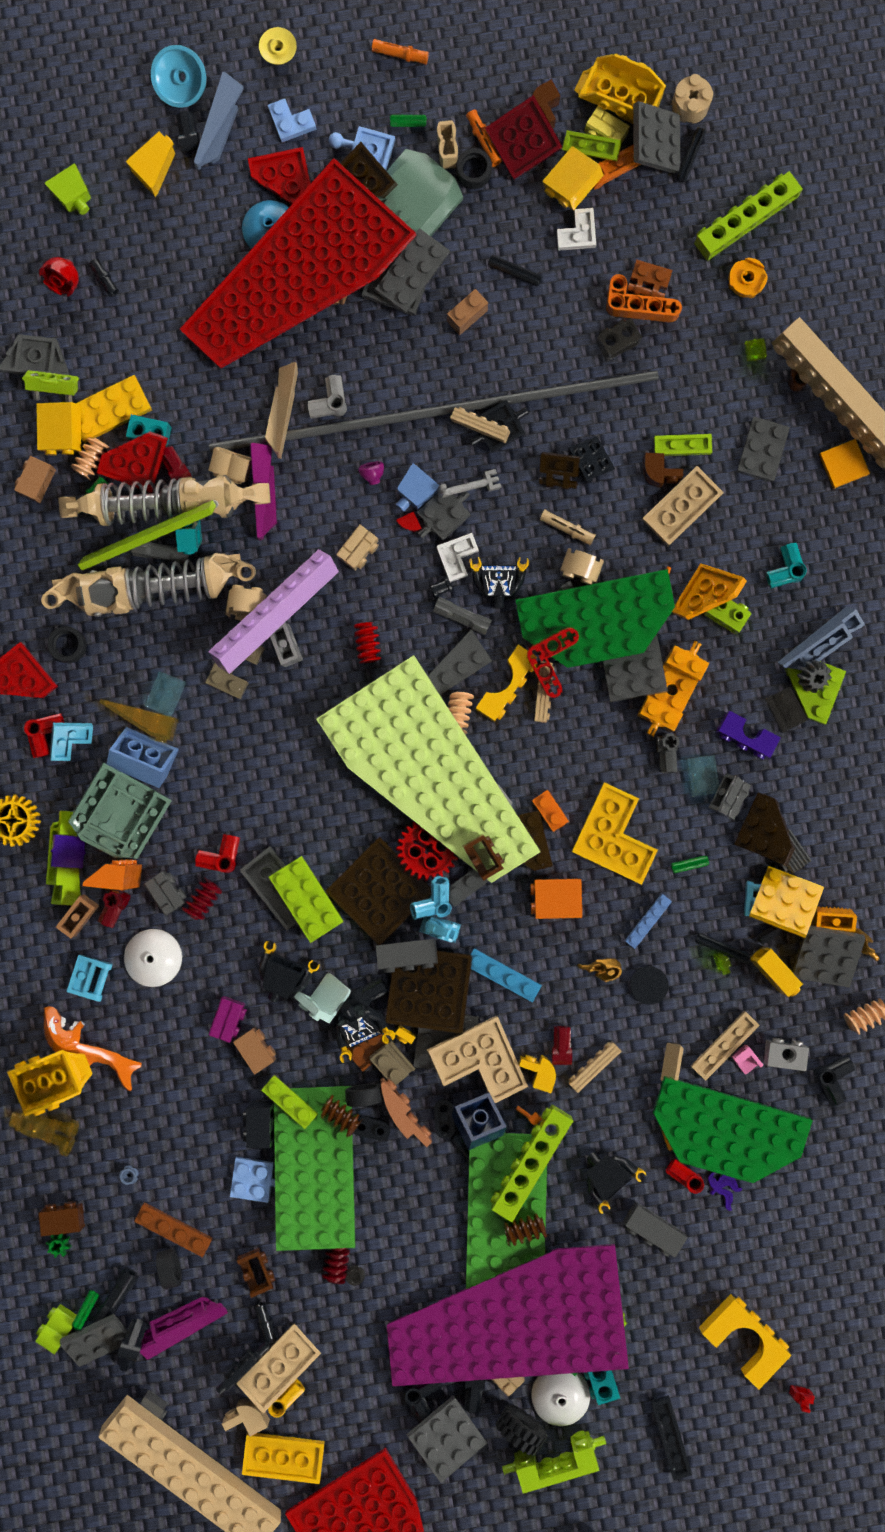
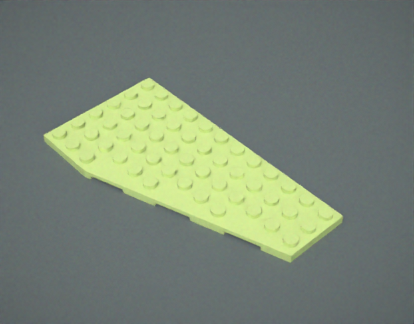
[317,655,541,883]

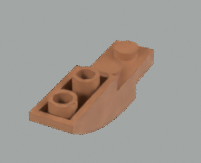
[380,1077,432,1147]

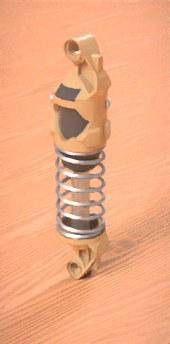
[58,475,271,526]
[41,553,256,617]

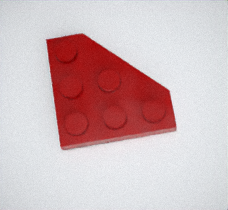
[248,147,311,205]
[97,431,168,493]
[0,642,58,698]

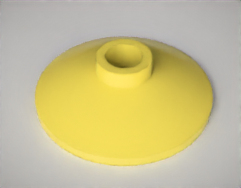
[259,27,297,65]

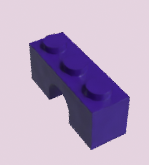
[716,711,781,760]

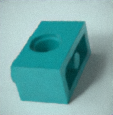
[175,520,202,554]

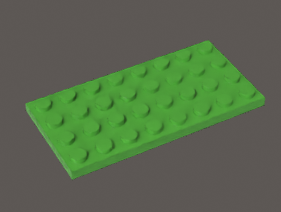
[274,1086,356,1251]
[466,1133,547,1289]

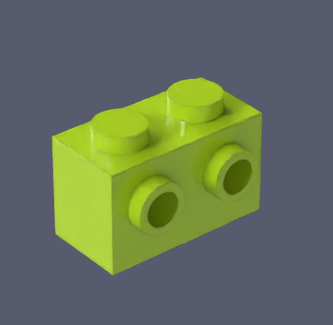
[704,600,752,635]

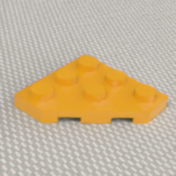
[672,563,747,620]

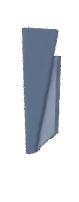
[194,72,244,170]

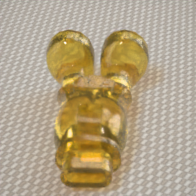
[9,1111,79,1157]

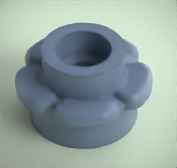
[119,1165,139,1185]

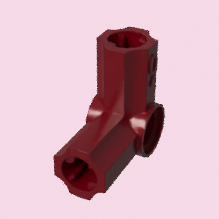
[98,889,131,928]

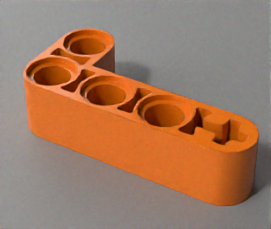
[606,274,682,322]

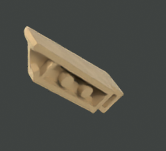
[265,362,298,459]

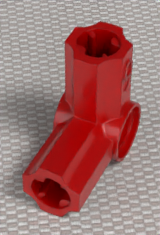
[24,713,65,758]
[195,834,240,873]

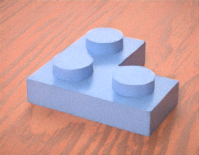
[268,99,317,142]

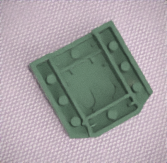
[380,149,463,236]
[68,762,172,859]

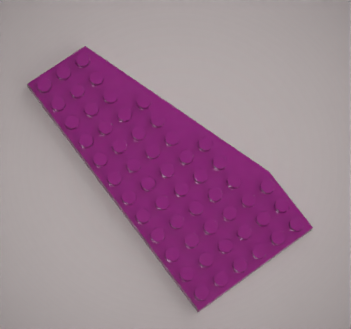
[387,1244,629,1386]

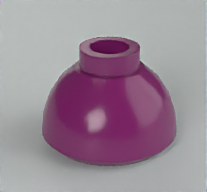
[358,461,384,485]

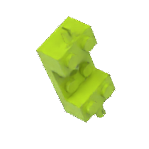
[502,1431,606,1494]

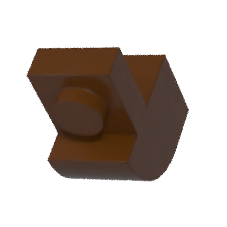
[533,79,560,129]
[643,453,683,488]

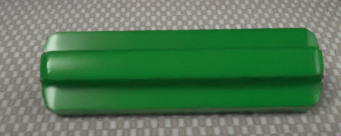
[390,115,427,127]
[671,856,709,873]
[72,1290,99,1330]

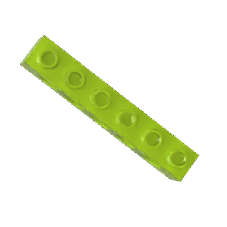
[694,171,803,261]
[490,1104,573,1222]

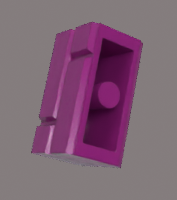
[208,996,247,1042]

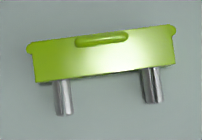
[22,370,79,402]

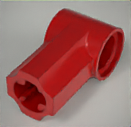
[665,1158,704,1194]

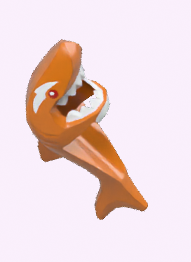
[44,1006,142,1091]

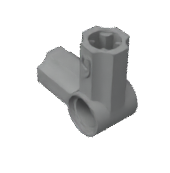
[308,375,347,419]

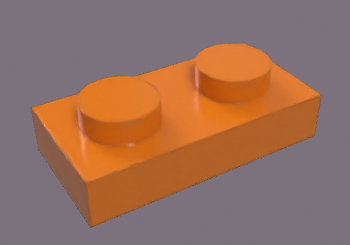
[531,790,569,832]

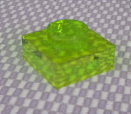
[744,338,767,362]
[713,953,731,975]

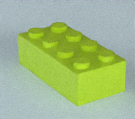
[269,856,344,943]

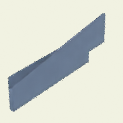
[778,607,865,670]

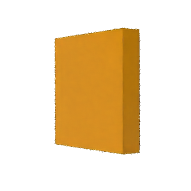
[819,439,870,489]

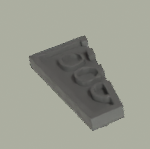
[428,629,492,695]

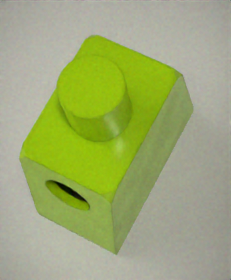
[45,163,91,215]

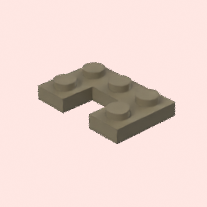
[205,646,265,700]

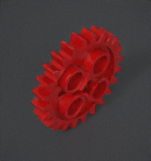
[396,822,458,882]

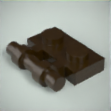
[539,452,580,490]

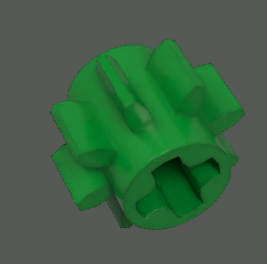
[46,1234,72,1258]

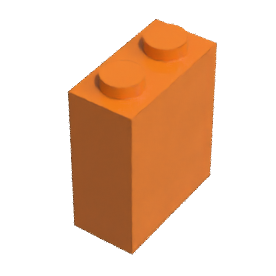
[530,878,582,919]

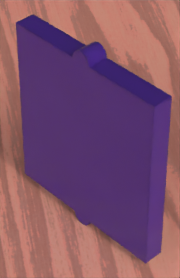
[50,835,86,868]

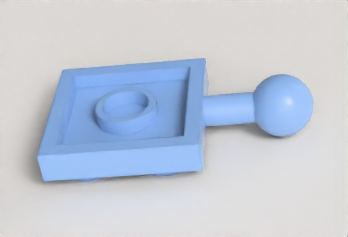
[328,126,395,170]
[230,1156,275,1203]

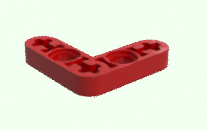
[526,627,579,698]

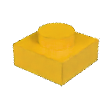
[395,1025,416,1044]

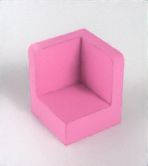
[731,1044,763,1074]

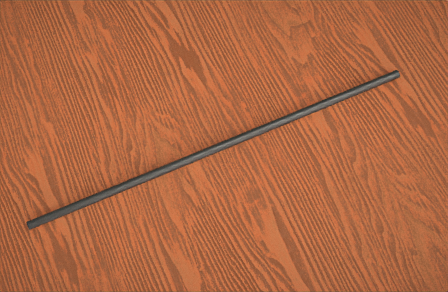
[209,370,659,453]

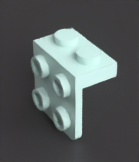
[294,973,351,1024]

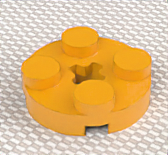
[728,258,768,298]

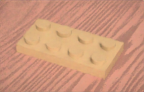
[642,466,724,546]
[236,1324,321,1413]

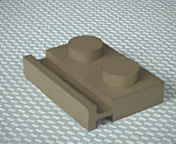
[369,1039,415,1085]

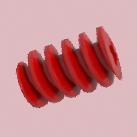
[354,622,382,664]

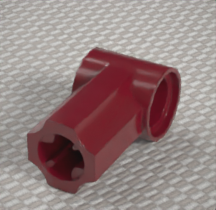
[162,446,193,481]
[552,1026,572,1065]

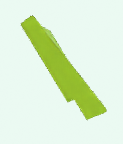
[46,811,80,905]

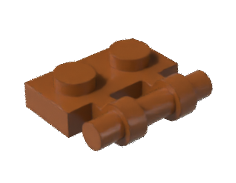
[627,259,673,298]

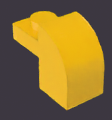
[518,1055,556,1093]

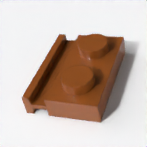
[347,1034,385,1072]

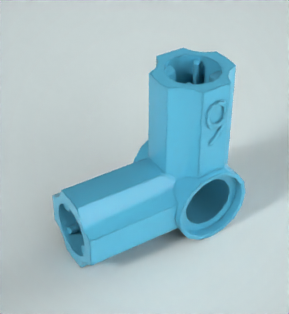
[410,876,452,920]

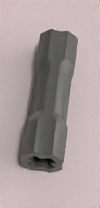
[131,542,192,565]
[433,597,492,635]

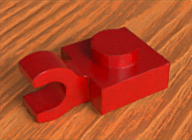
[789,1385,815,1413]

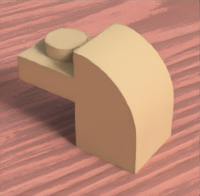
[222,1398,270,1436]

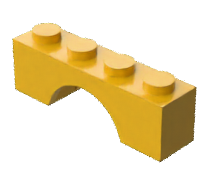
[475,644,537,722]

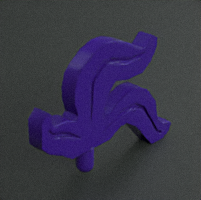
[708,1172,742,1211]

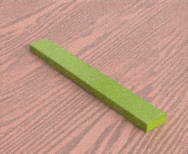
[78,500,216,570]

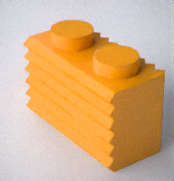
[811,906,857,932]

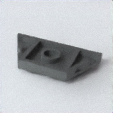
[0,334,70,375]

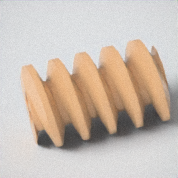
[71,438,110,480]
[448,692,474,734]
[844,998,885,1035]

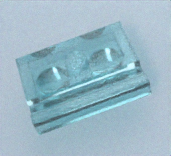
[145,671,186,717]
[686,755,719,797]

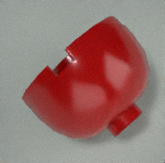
[39,257,79,296]

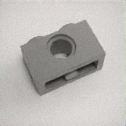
[270,622,303,667]
[763,1038,809,1071]

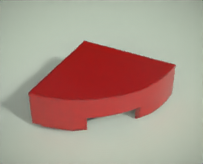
[397,511,422,532]

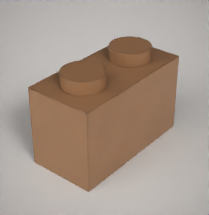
[447,289,488,335]
[14,456,56,503]
[56,894,99,939]
[233,1027,276,1075]

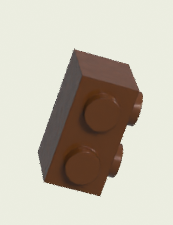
[39,1201,85,1236]

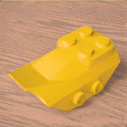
[574,54,666,124]
[7,1050,92,1117]

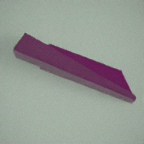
[251,443,277,541]

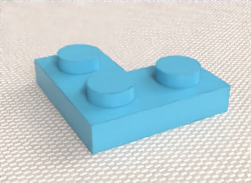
[50,723,93,761]

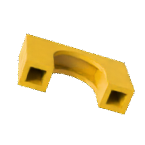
[699,1294,792,1390]

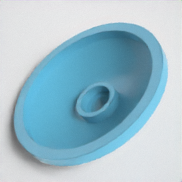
[151,45,206,108]

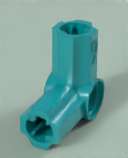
[766,543,807,589]

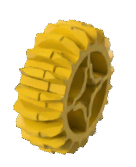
[0,795,41,847]

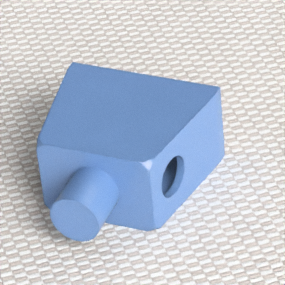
[395,463,440,512]

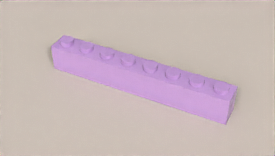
[208,549,339,674]

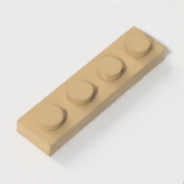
[691,1011,760,1081]

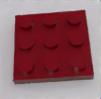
[485,95,563,180]

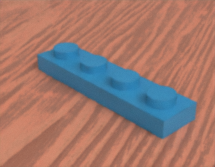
[470,948,542,1003]

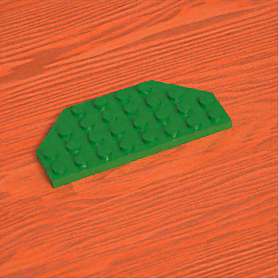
[516,569,675,668]
[653,1076,813,1183]

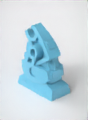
[419,916,461,943]

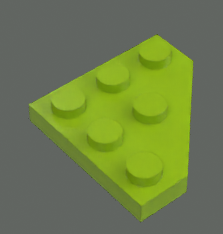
[784,661,846,725]

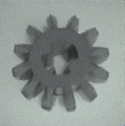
[797,660,832,693]

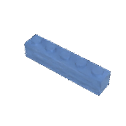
[624,894,672,949]

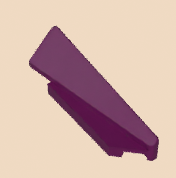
[140,1297,228,1359]

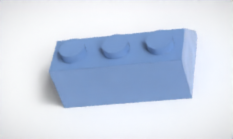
[107,727,178,788]

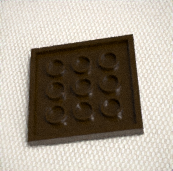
[325,837,431,945]
[386,951,473,1034]

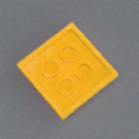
[749,866,824,938]

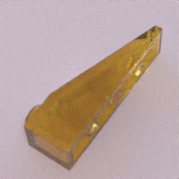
[100,699,178,743]

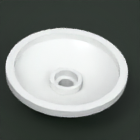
[124,929,182,987]
[531,1373,590,1426]

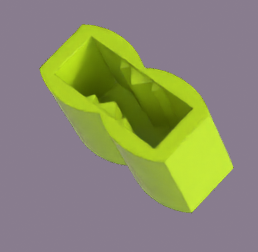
[35,1304,76,1355]

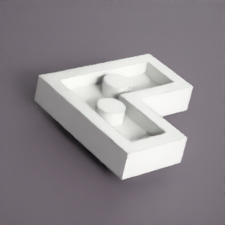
[557,208,596,251]
[436,533,479,583]

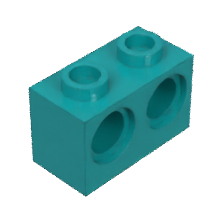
[126,414,172,447]
[584,1370,621,1405]

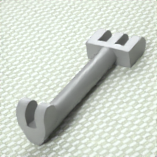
[437,469,502,498]

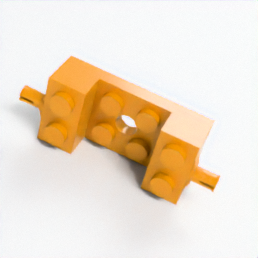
[637,641,709,737]

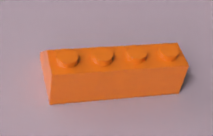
[83,859,142,890]

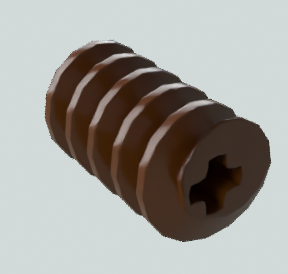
[320,1095,363,1137]
[504,1213,547,1246]

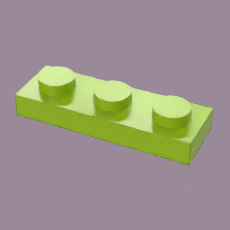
[562,130,622,161]
[654,434,712,456]
[261,1075,318,1129]

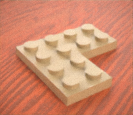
[427,1016,528,1103]

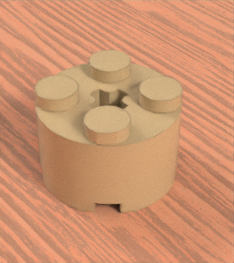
[672,74,713,124]
[560,548,604,585]
[226,585,267,621]

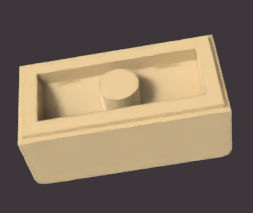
[661,1043,684,1081]

